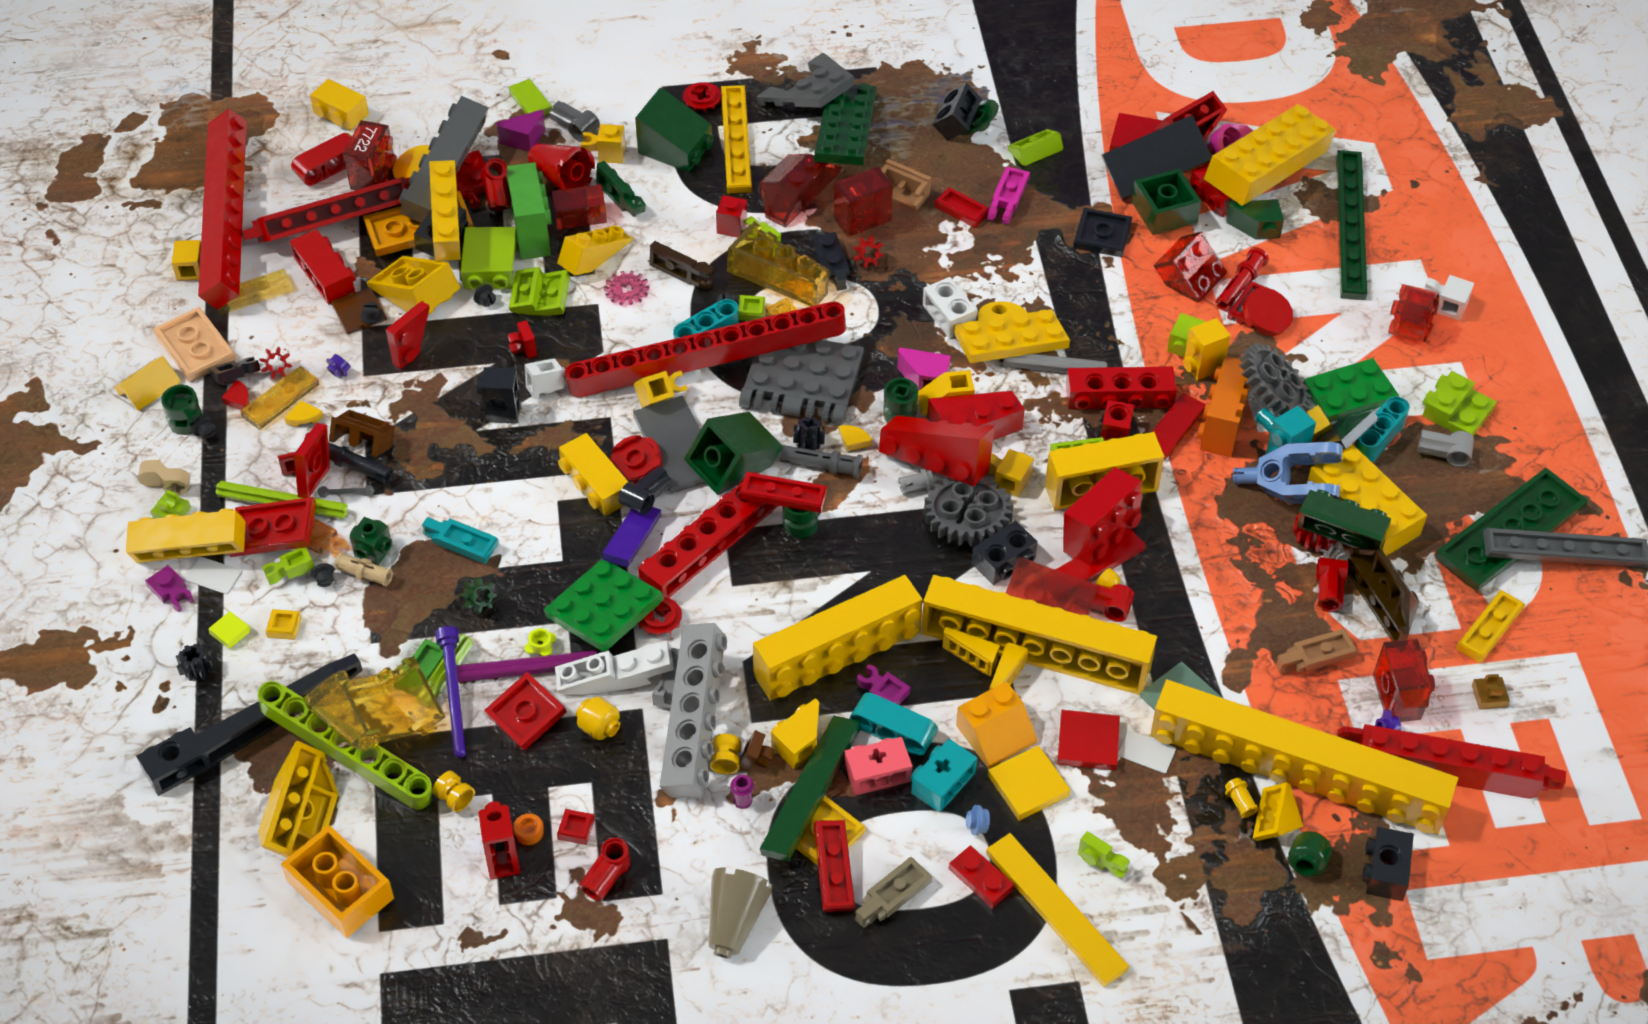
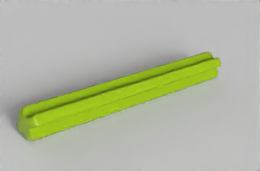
[216,481,348,519]

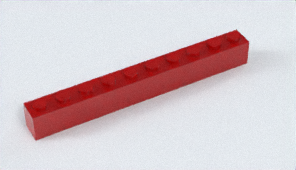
[198,109,247,310]

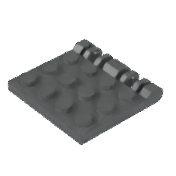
[739,340,864,425]

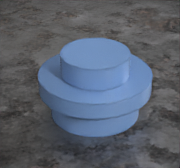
[966,805,990,836]

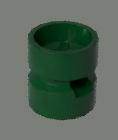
[883,377,919,423]
[161,384,203,435]
[782,506,818,539]

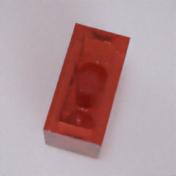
[552,184,607,230]

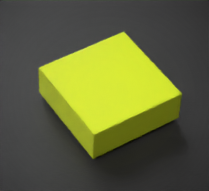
[209,611,251,649]

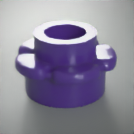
[326,354,351,378]

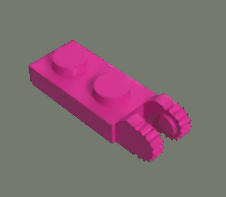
[988,166,1030,225]

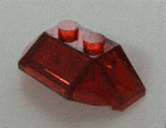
[759,153,842,228]

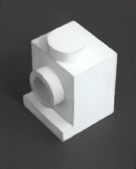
[525,358,567,399]

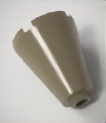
[709,867,773,959]

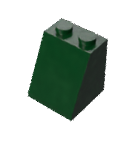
[635,88,714,172]
[684,411,783,495]

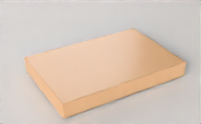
[153,307,237,383]

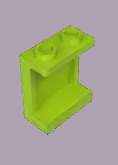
[461,227,518,289]

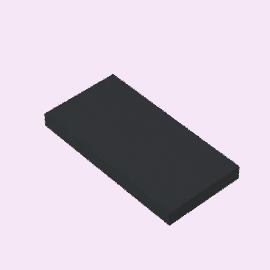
[1101,115,1212,201]

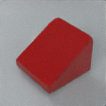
[278,452,295,475]

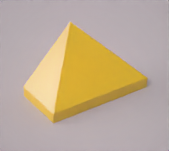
[1253,782,1303,841]

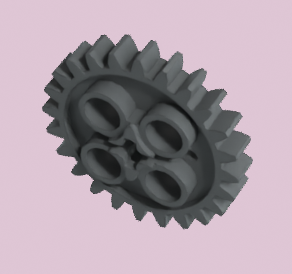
[1239,342,1311,416]
[924,477,1013,546]

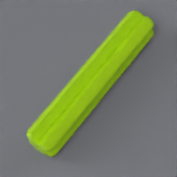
[418,634,473,707]

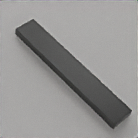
[1483,528,1648,568]

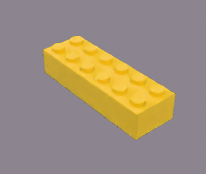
[1204,104,1336,206]
[753,575,923,701]

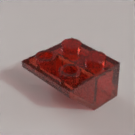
[1153,231,1227,303]

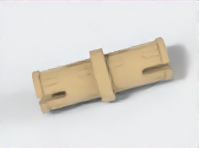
[334,552,393,586]

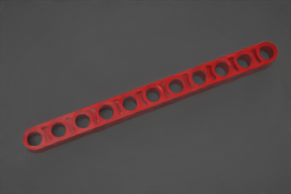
[565,301,847,397]

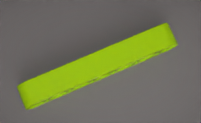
[258,681,432,810]

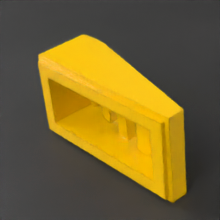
[943,627,1000,677]
[990,642,1029,690]

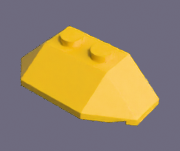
[258,741,338,858]

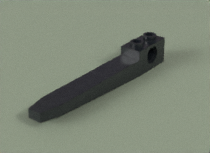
[136,653,363,796]

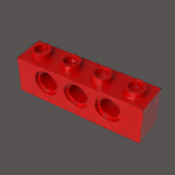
[1066,366,1177,410]

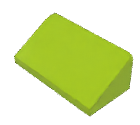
[1007,129,1063,166]

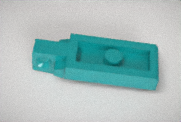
[422,517,499,564]

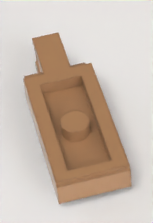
[1275,629,1358,674]

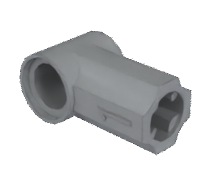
[1417,430,1474,467]

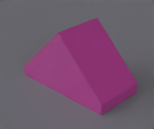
[496,109,545,152]

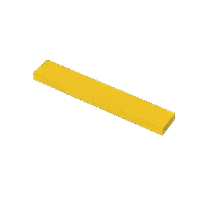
[721,85,752,194]
[986,833,1129,988]

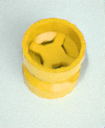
[710,733,742,774]
[432,771,475,813]

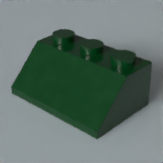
[1298,489,1392,549]

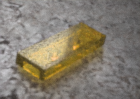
[218,269,294,315]
[240,366,320,430]

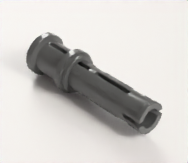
[780,444,863,479]

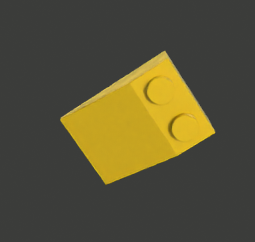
[366,256,460,315]

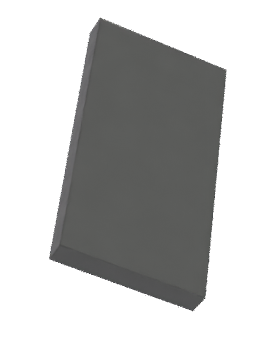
[633,395,705,494]

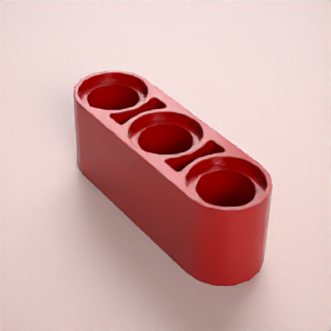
[291,133,365,186]

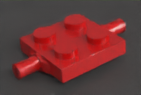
[456,149,486,209]

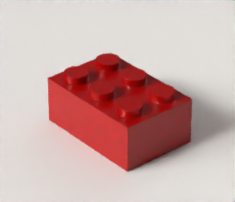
[1063,467,1143,566]

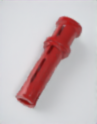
[1215,247,1269,311]

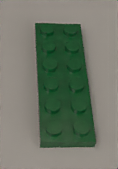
[814,83,877,166]
[1435,467,1588,592]

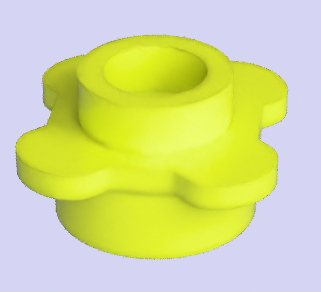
[524,628,557,656]

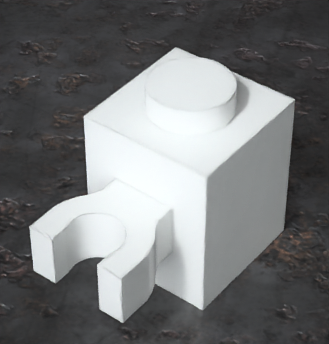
[1422,275,1474,321]

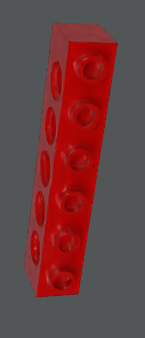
[638,471,779,598]

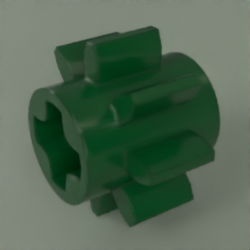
[459,577,497,613]

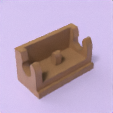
[874,159,931,211]

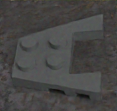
[756,53,855,107]

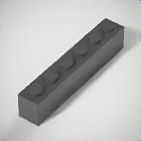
[399,95,489,223]

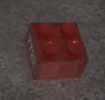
[343,120,397,190]
[833,166,893,237]
[1372,639,1435,722]

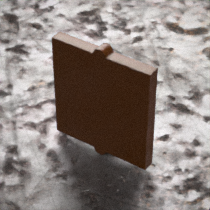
[331,287,387,334]

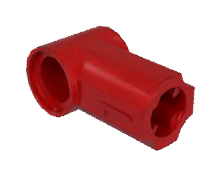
[481,158,511,212]
[1316,557,1348,612]
[1074,580,1135,622]
[579,838,630,901]

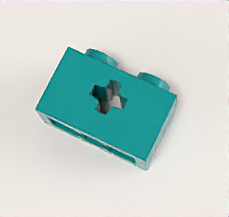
[911,739,977,813]

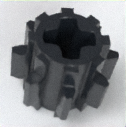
[793,417,825,451]
[176,644,213,681]

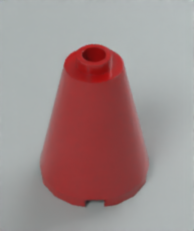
[528,143,595,195]

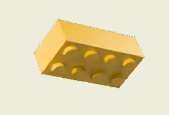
[1045,432,1164,511]
[1307,444,1427,555]

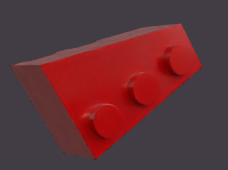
[1152,91,1227,141]
[927,391,1025,441]

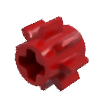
[852,236,884,268]
[258,346,292,379]

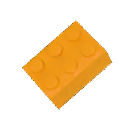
[281,825,394,939]

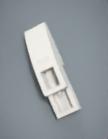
[555,640,674,694]

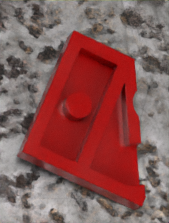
[386,301,430,369]

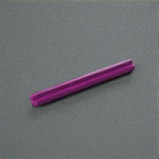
[456,651,597,682]

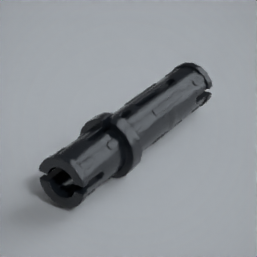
[328,442,394,484]

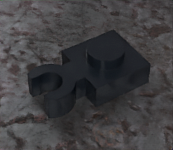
[209,357,261,385]

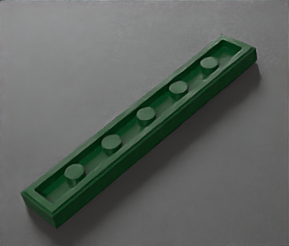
[759,715,862,862]

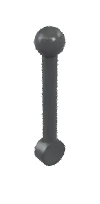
[317,485,375,498]

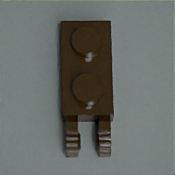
[649,241,714,289]

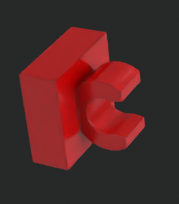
[507,320,537,359]

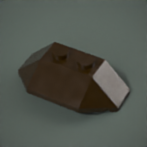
[1344,548,1419,652]

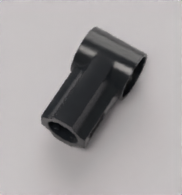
[618,467,672,515]

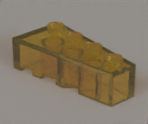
[727,221,830,306]

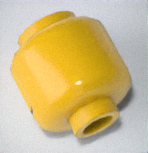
[576,696,620,740]

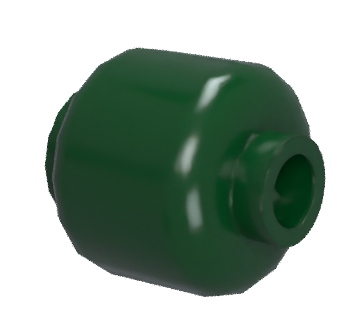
[1288,831,1332,877]

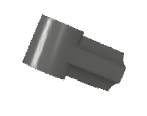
[550,101,600,141]

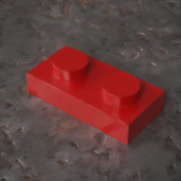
[948,845,1014,908]

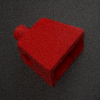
[478,801,520,879]

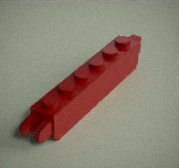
[241,177,411,243]
[1337,724,1566,799]

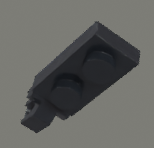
[812,232,850,291]

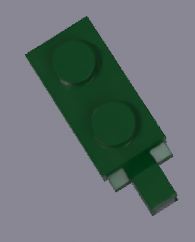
[596,161,646,217]

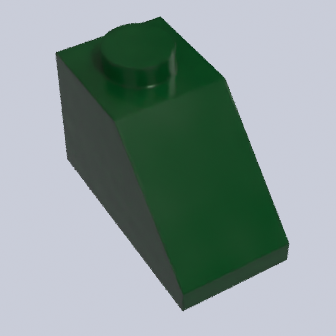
[1225,199,1284,240]

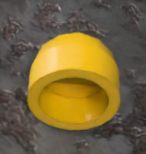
[1096,568,1121,588]

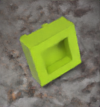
[150,490,191,519]

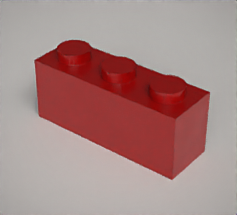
[289,229,356,305]

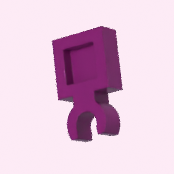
[145,565,194,612]
[857,664,910,705]

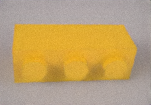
[558,433,628,516]

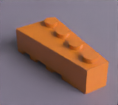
[1197,355,1251,457]

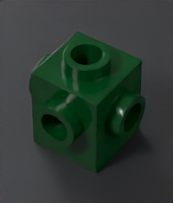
[349,516,393,566]

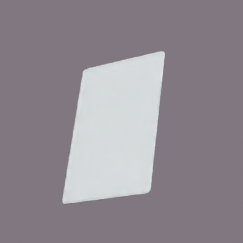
[184,557,242,594]
[1118,730,1176,773]

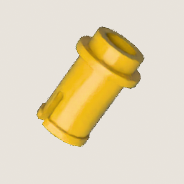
[1225,778,1259,818]

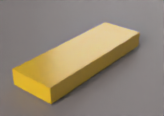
[1456,590,1525,664]

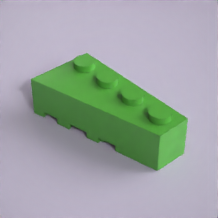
[507,162,552,260]

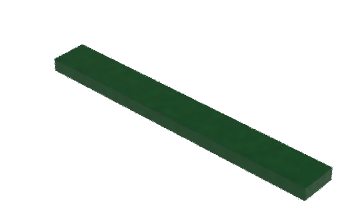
[1336,150,1367,300]

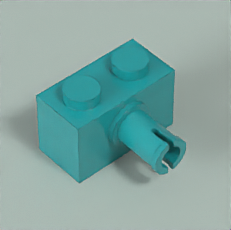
[1255,406,1316,467]

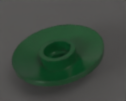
[961,99,999,135]

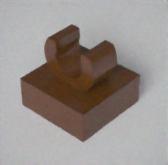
[739,730,775,771]

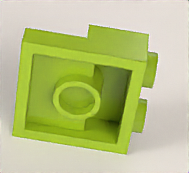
[1422,370,1497,436]

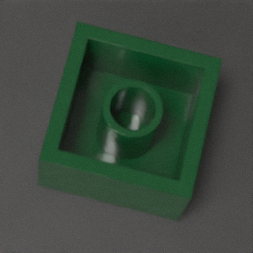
[1131,168,1201,235]

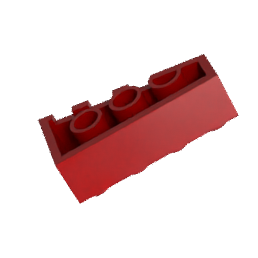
[879,416,995,486]

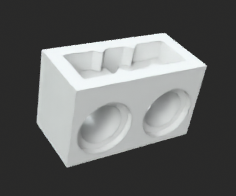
[923,277,978,339]

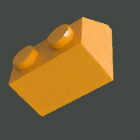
[956,681,1038,769]

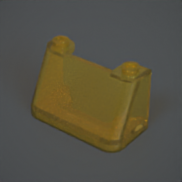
[303,656,446,751]

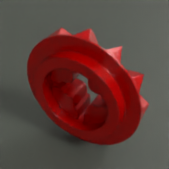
[683,82,721,112]
[638,597,682,637]

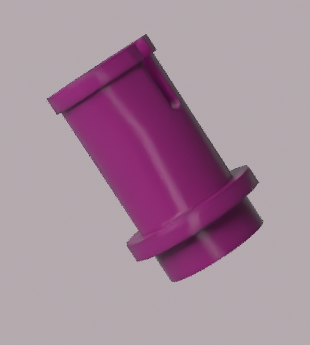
[730,774,754,809]

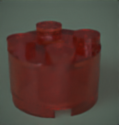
[1388,284,1440,342]

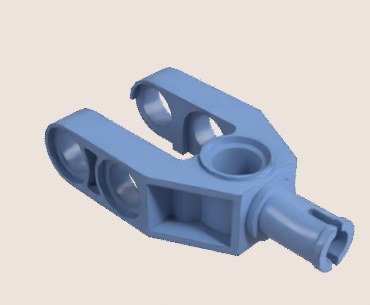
[1233,442,1343,504]

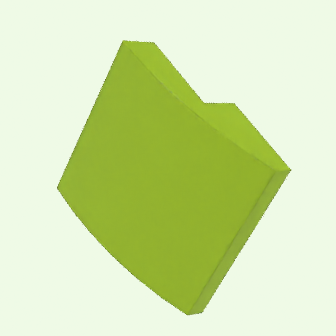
[509,267,570,316]

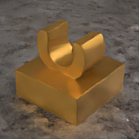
[1472,674,1510,709]

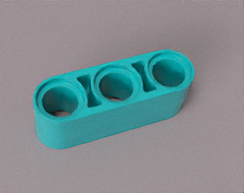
[673,299,739,339]
[1354,396,1410,462]
[849,693,938,756]

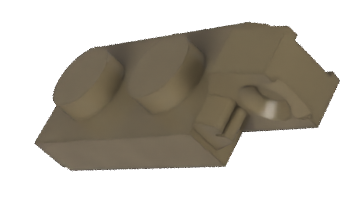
[855,857,933,928]

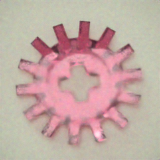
[604,271,650,306]

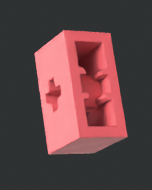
[844,737,912,796]

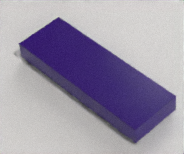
[602,507,661,567]

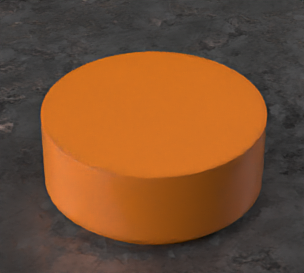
[513,814,544,845]

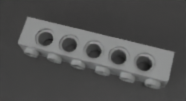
[659,623,727,798]

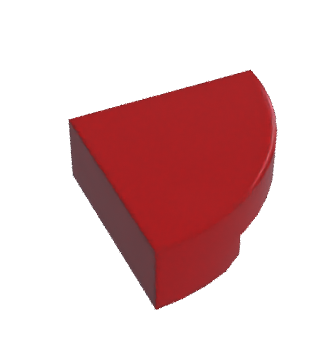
[222,379,250,412]

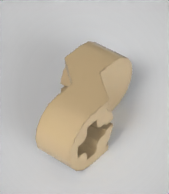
[138,460,190,496]

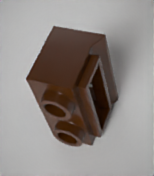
[329,409,395,457]

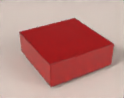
[557,809,595,845]

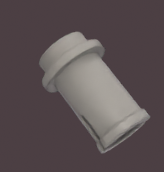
[898,469,934,494]

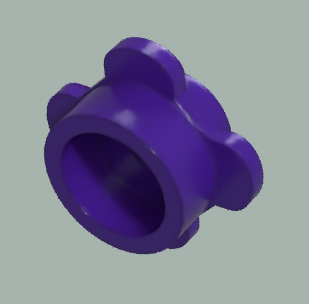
[1375,710,1401,730]

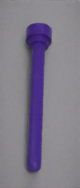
[435,626,466,758]

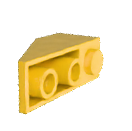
[557,225,633,276]

